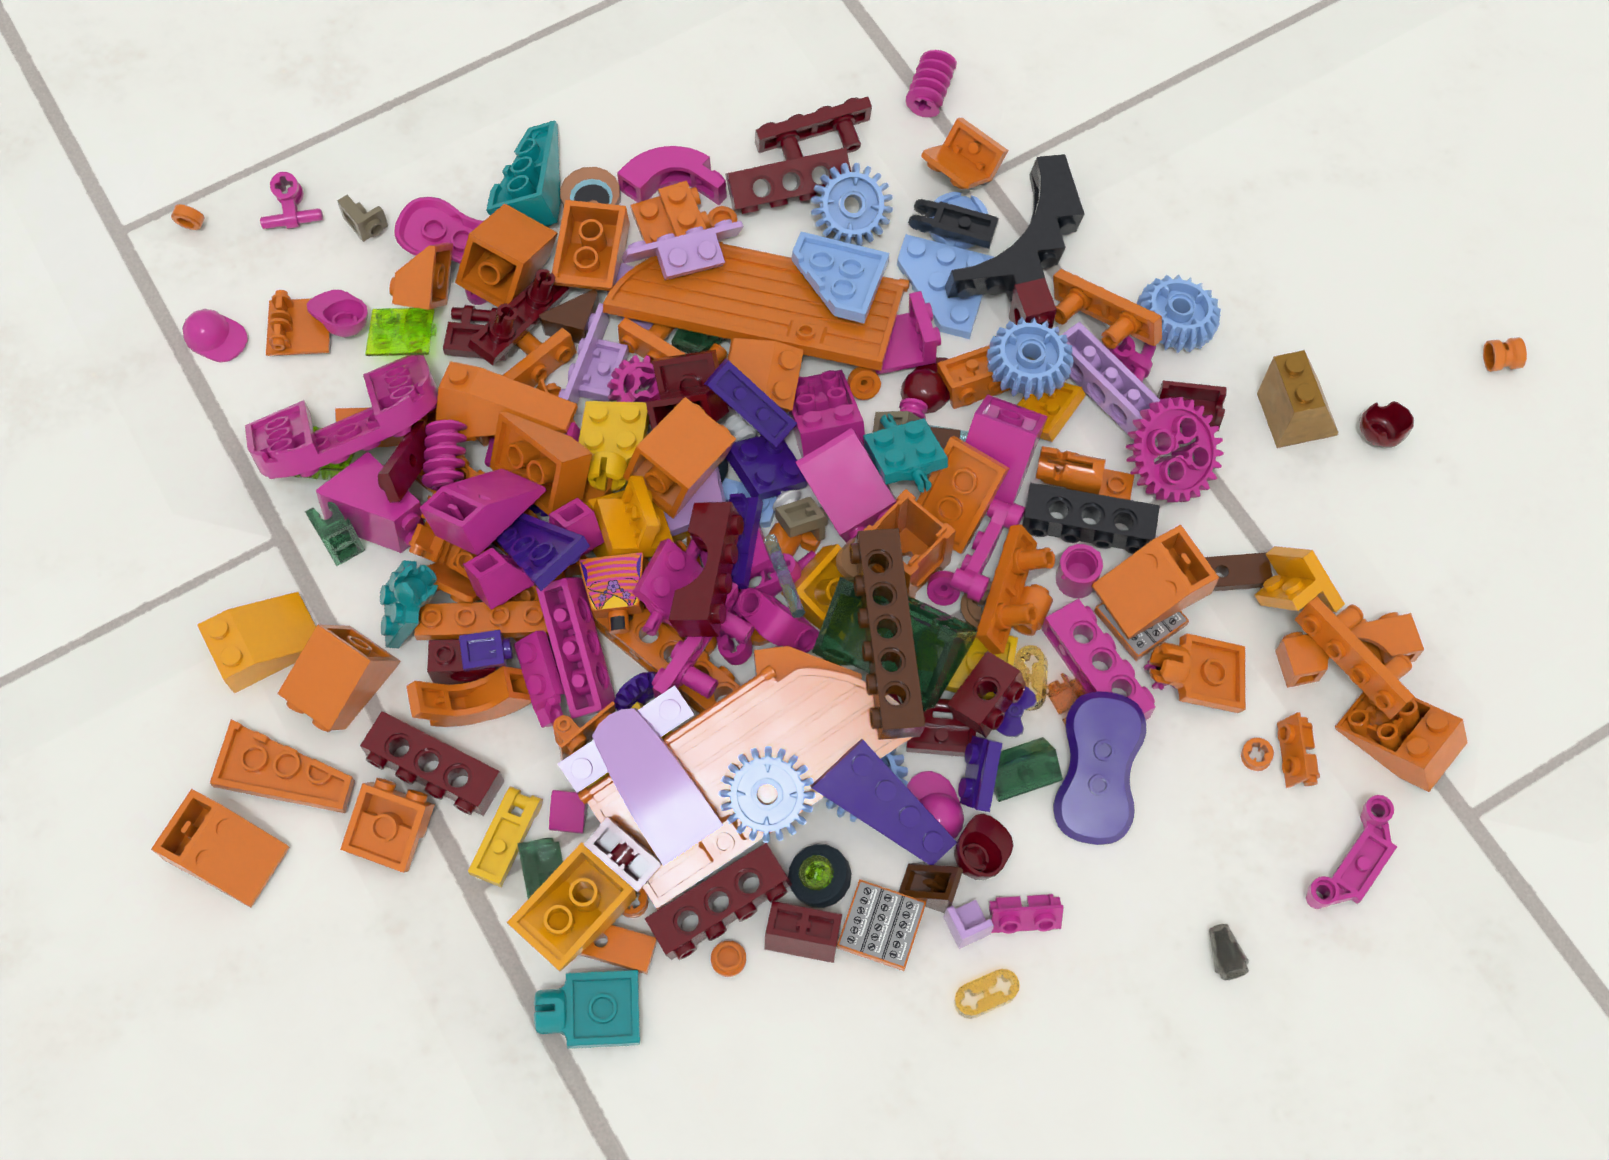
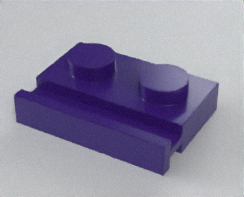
[958,735,1002,812]

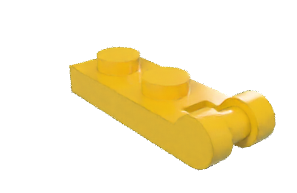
[468,786,543,887]

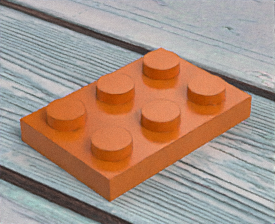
[917,436,1010,554]

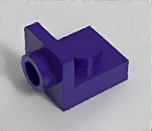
[459,630,513,671]

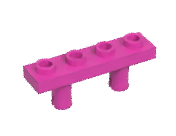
[652,582,754,699]

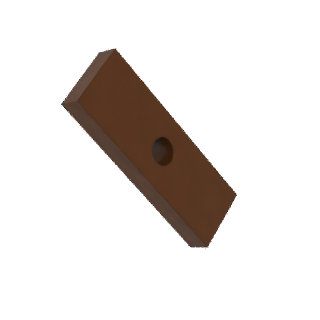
[1205,552,1273,591]

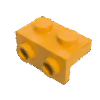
[1017,383,1086,442]

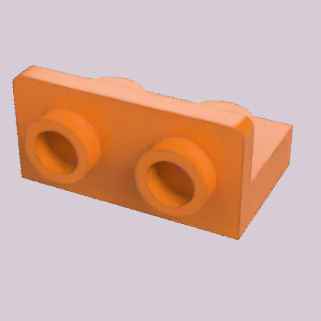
[937,345,1010,409]

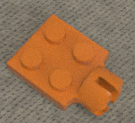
[1149,633,1246,713]

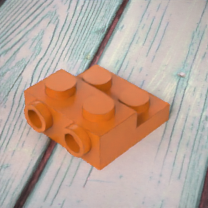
[630,180,711,244]
[340,778,435,873]

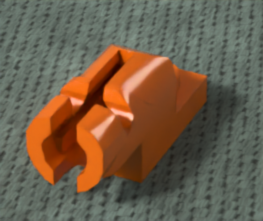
[1035,446,1134,500]

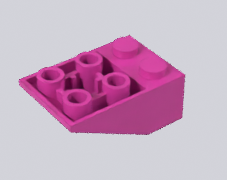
[789,369,865,458]
[420,468,546,556]

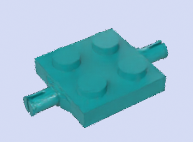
[863,414,948,492]

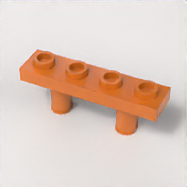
[1053,269,1162,349]
[618,317,728,366]
[502,327,577,387]
[975,524,1055,654]
[1294,596,1415,720]
[414,601,549,642]

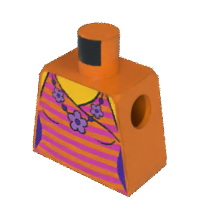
[579,552,647,634]

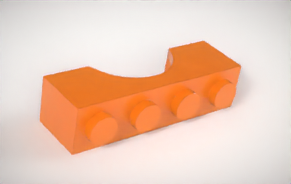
[1275,612,1424,688]

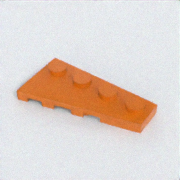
[210,719,355,813]

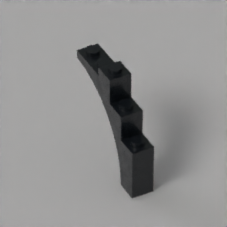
[945,154,1084,302]

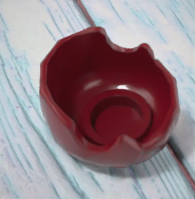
[1360,401,1414,448]

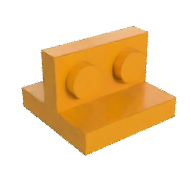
[593,476,674,557]
[1255,546,1345,613]

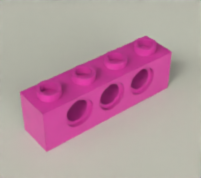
[536,577,615,719]
[1042,598,1156,720]

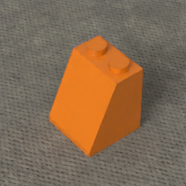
[455,203,558,307]
[623,397,736,519]
[277,624,401,732]

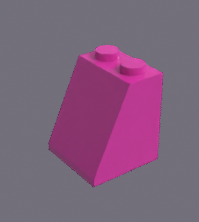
[965,394,1048,505]
[796,428,897,543]
[316,452,424,553]

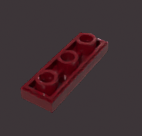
[378,421,428,503]

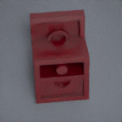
[646,350,729,430]

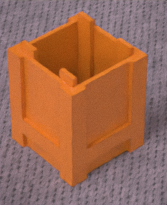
[863,489,956,604]

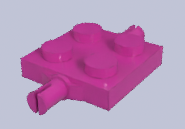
[632,538,704,636]

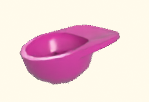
[307,290,368,338]
[182,309,248,363]
[907,771,964,838]

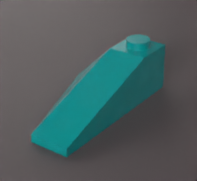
[486,120,561,227]

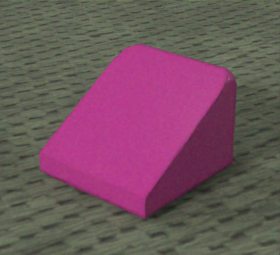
[549,790,588,834]

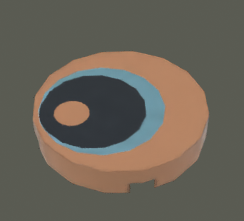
[560,167,620,208]

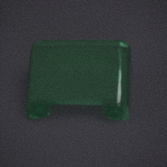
[812,577,978,712]

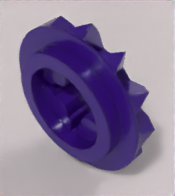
[614,671,657,711]

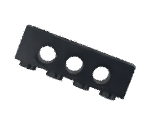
[1022,482,1160,554]

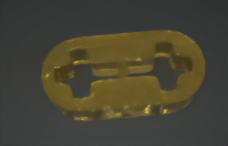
[1014,645,1048,711]
[954,969,1020,1019]

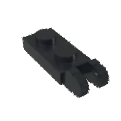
[908,199,999,249]

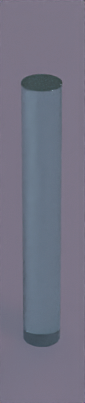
[764,534,805,618]

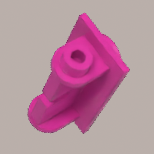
[989,894,1064,934]

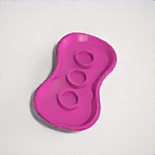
[394,197,483,264]

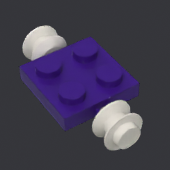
[725,413,808,511]

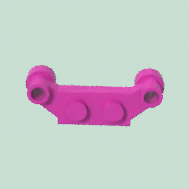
[950,498,1026,603]
[1306,795,1397,909]

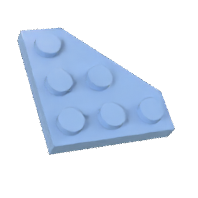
[792,232,889,323]
[897,234,994,339]

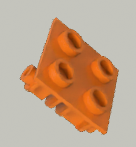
[266,290,330,356]
[553,701,615,761]

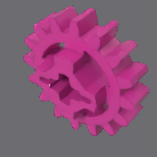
[607,355,659,424]

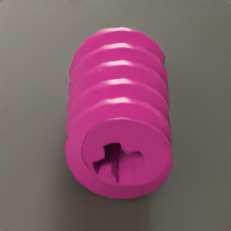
[905,50,957,118]
[422,420,467,491]

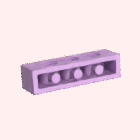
[1062,321,1160,440]

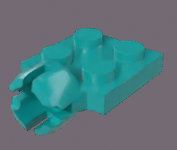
[380,560,438,649]
[534,970,640,1049]

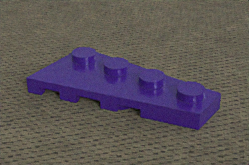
[495,513,590,591]
[810,739,957,865]

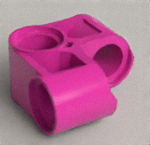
[736,588,820,653]

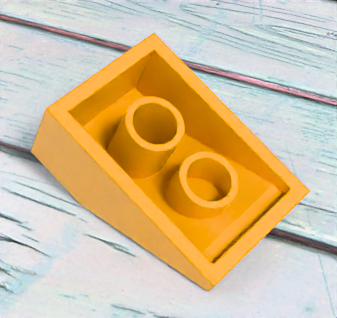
[781,544,890,662]
[197,592,316,694]
[507,842,637,972]

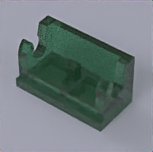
[305,502,366,566]
[993,737,1063,802]
[517,838,563,899]

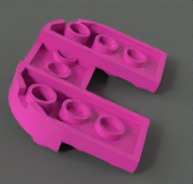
[245,350,438,479]

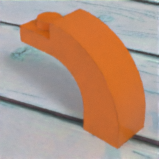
[406,666,531,727]

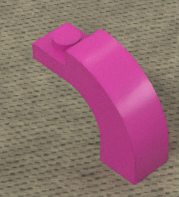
[617,146,727,205]

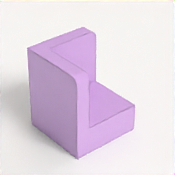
[943,900,994,949]

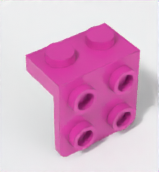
[875,291,941,374]

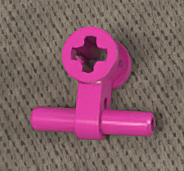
[260,172,323,229]
[1104,336,1156,383]

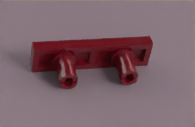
[755,97,872,160]
[468,269,570,366]

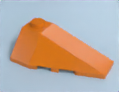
[436,361,578,441]

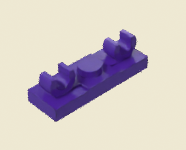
[704,359,797,448]
[729,493,763,589]

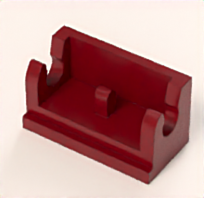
[1157,380,1227,432]
[764,901,842,963]

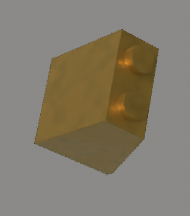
[1257,350,1339,448]

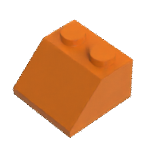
[389,242,453,310]
[727,338,804,413]

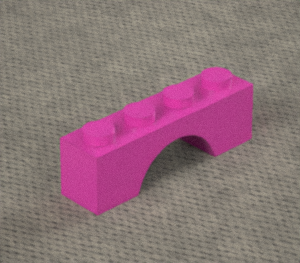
[463,498,604,609]

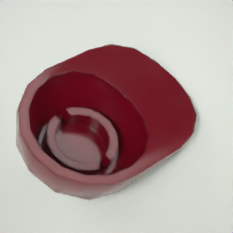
[900,357,950,414]
[954,814,1014,880]

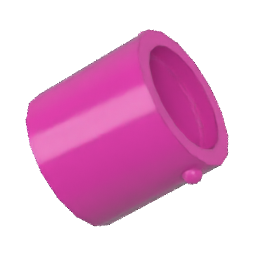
[1055,544,1103,598]

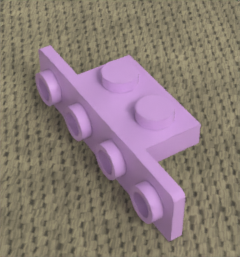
[622,219,744,280]
[558,303,629,404]

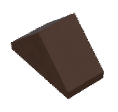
[539,289,600,344]
[899,864,963,913]

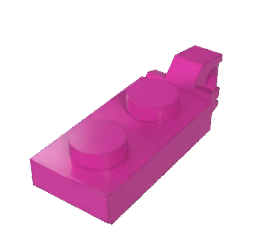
[514,631,565,728]

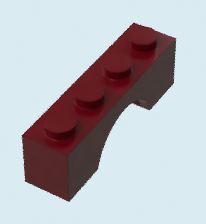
[669,502,744,637]

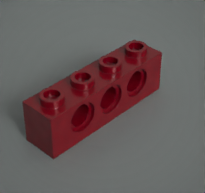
[725,148,851,214]
[360,711,504,816]
[644,843,792,960]

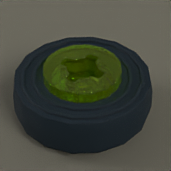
[788,844,852,908]

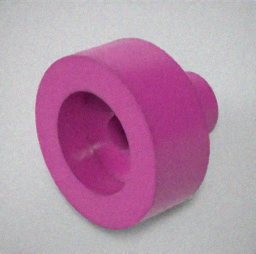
[927,571,960,606]

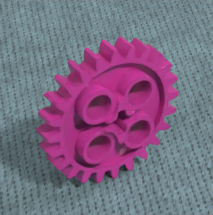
[1126,397,1224,503]

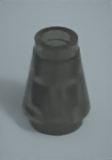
[1208,924,1249,980]

